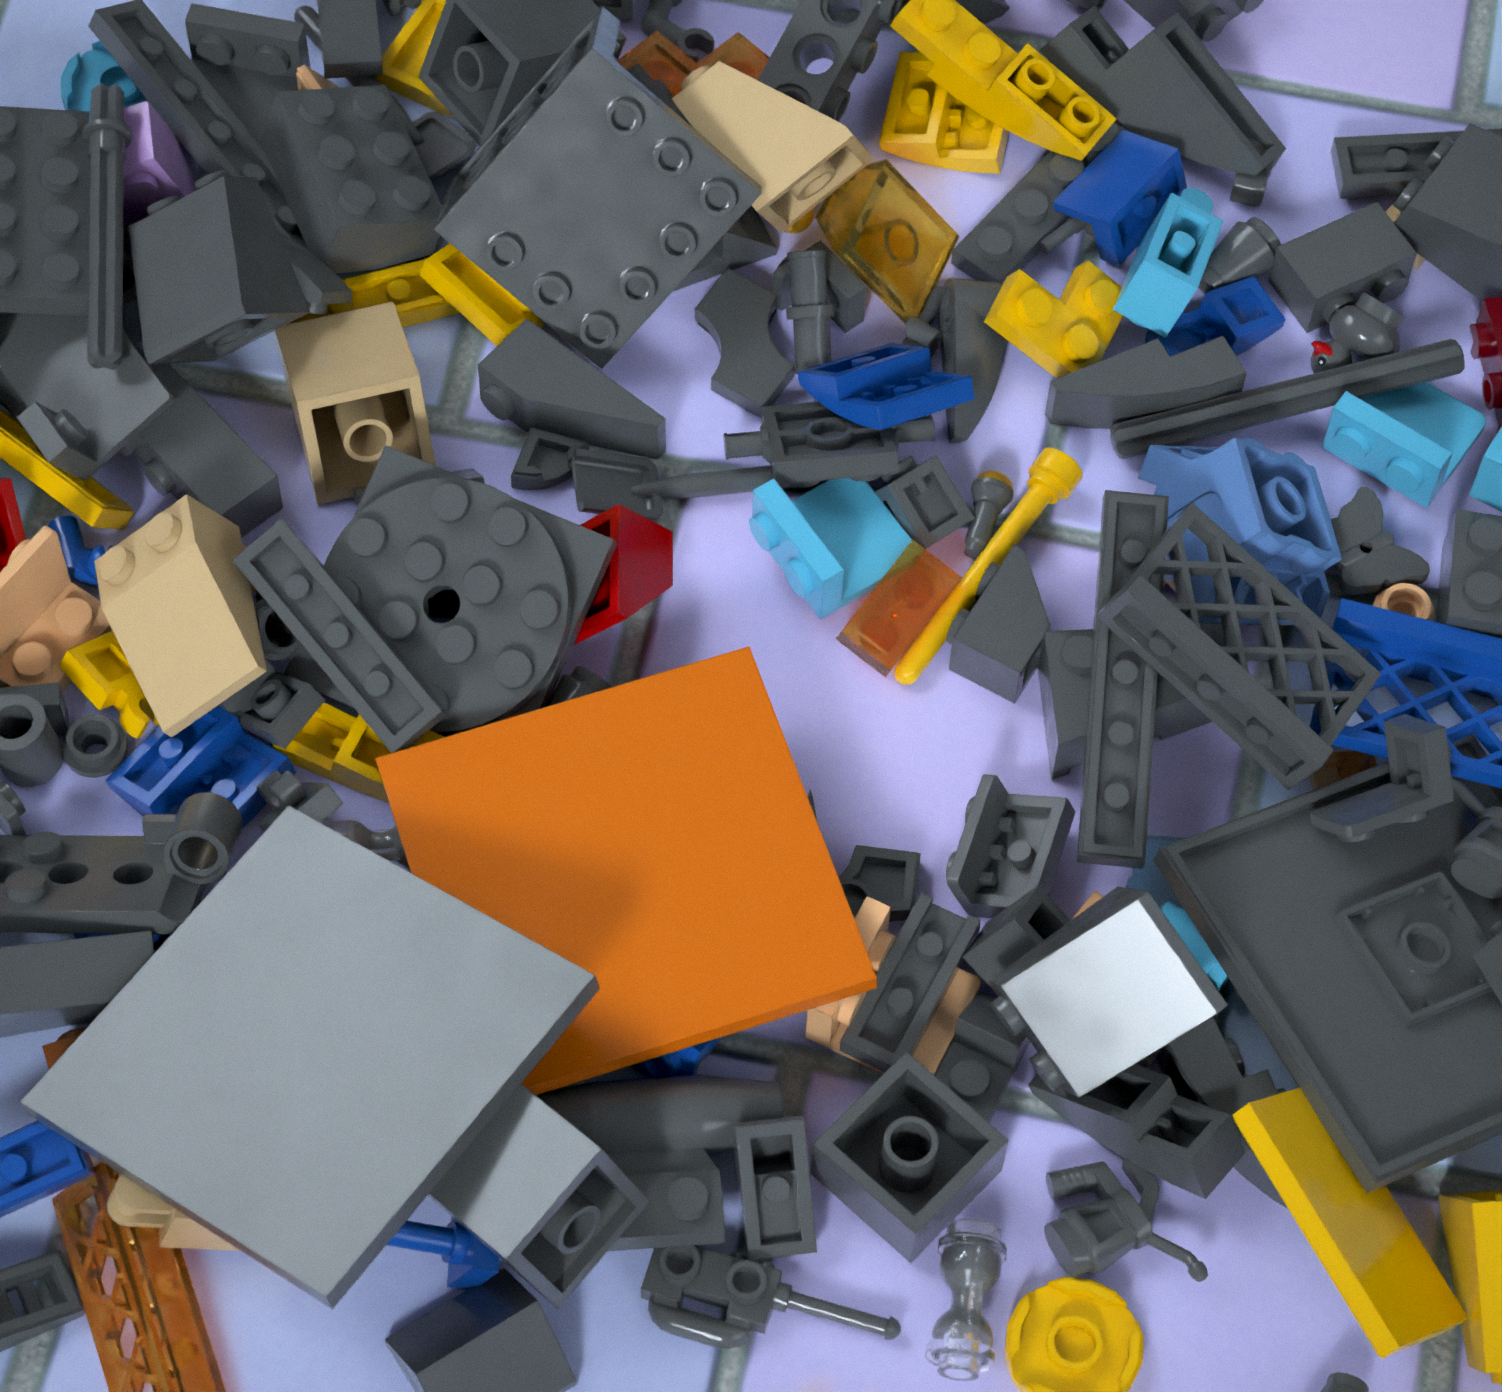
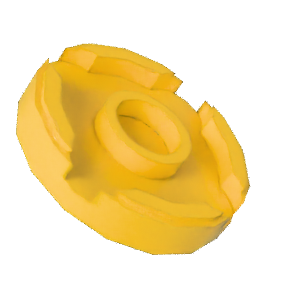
[1004,1277,1144,1392]

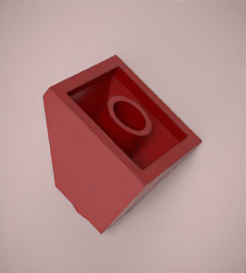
[574,504,673,645]

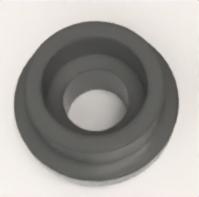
[62,714,128,778]

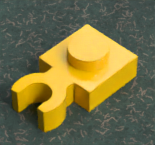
[58,630,159,739]

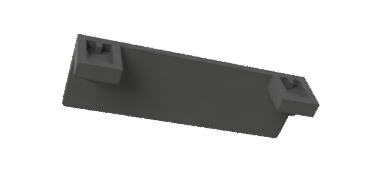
[0,313,175,481]

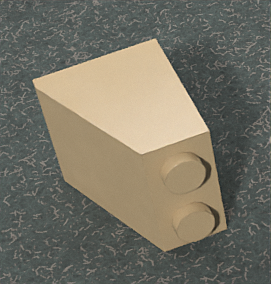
[672,61,875,233]
[275,302,436,505]

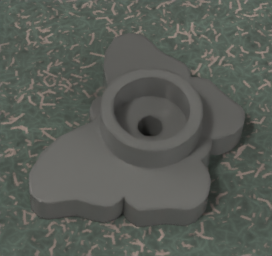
[1331,487,1430,595]

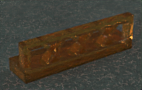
[52,1162,226,1392]

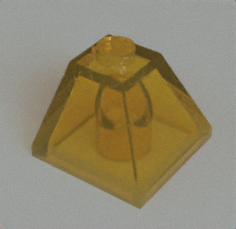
[815,159,959,325]

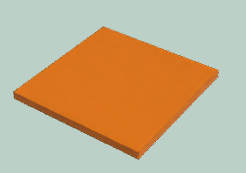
[375,646,877,1095]

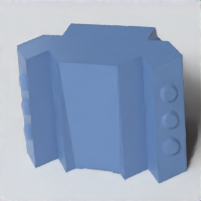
[1138,437,1342,626]

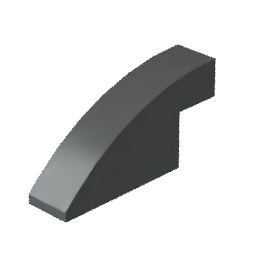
[1039,6,1286,175]

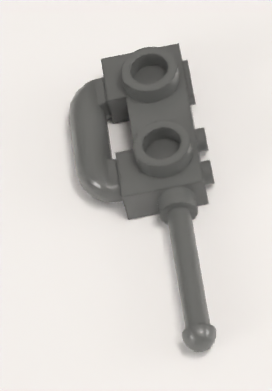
[641,1245,901,1349]

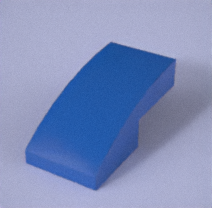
[1144,276,1286,356]

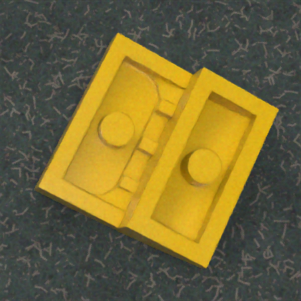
[879,52,1009,174]

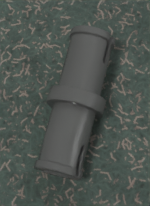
[786,250,835,374]

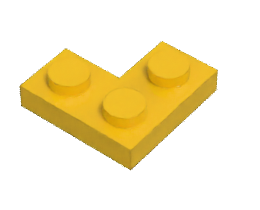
[984,260,1123,378]

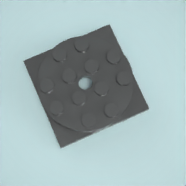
[284,445,618,737]

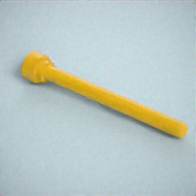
[894,448,1083,685]

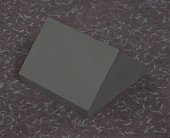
[384,1268,577,1392]

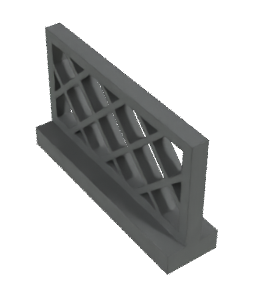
[1096,503,1381,790]

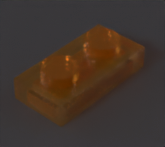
[836,540,962,677]

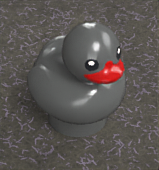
[1311,292,1405,373]

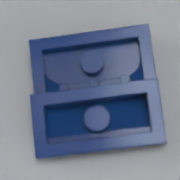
[797,343,975,430]
[105,706,297,839]

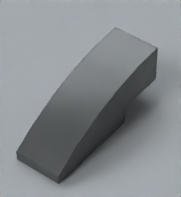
[1045,336,1247,429]
[1028,1064,1245,1199]

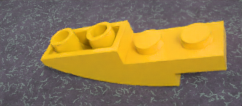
[890,0,1117,161]

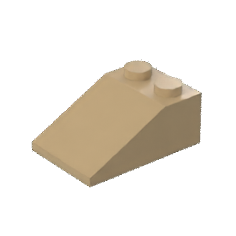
[94,494,267,737]

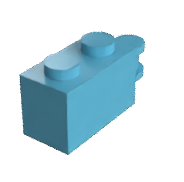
[1112,188,1224,338]

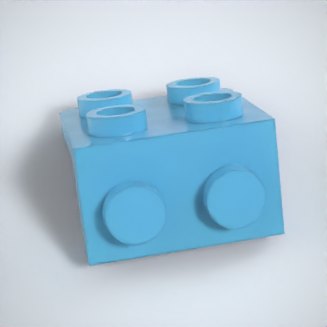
[1322,382,1486,508]
[749,478,919,620]

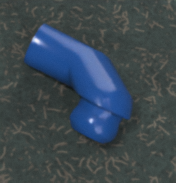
[48,516,113,588]

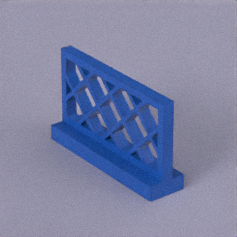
[1309,598,1502,789]

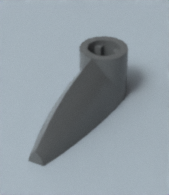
[940,278,1005,443]

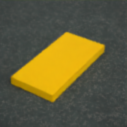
[1232,1087,1468,1359]

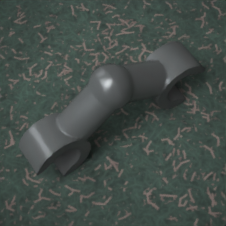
[641,0,715,71]

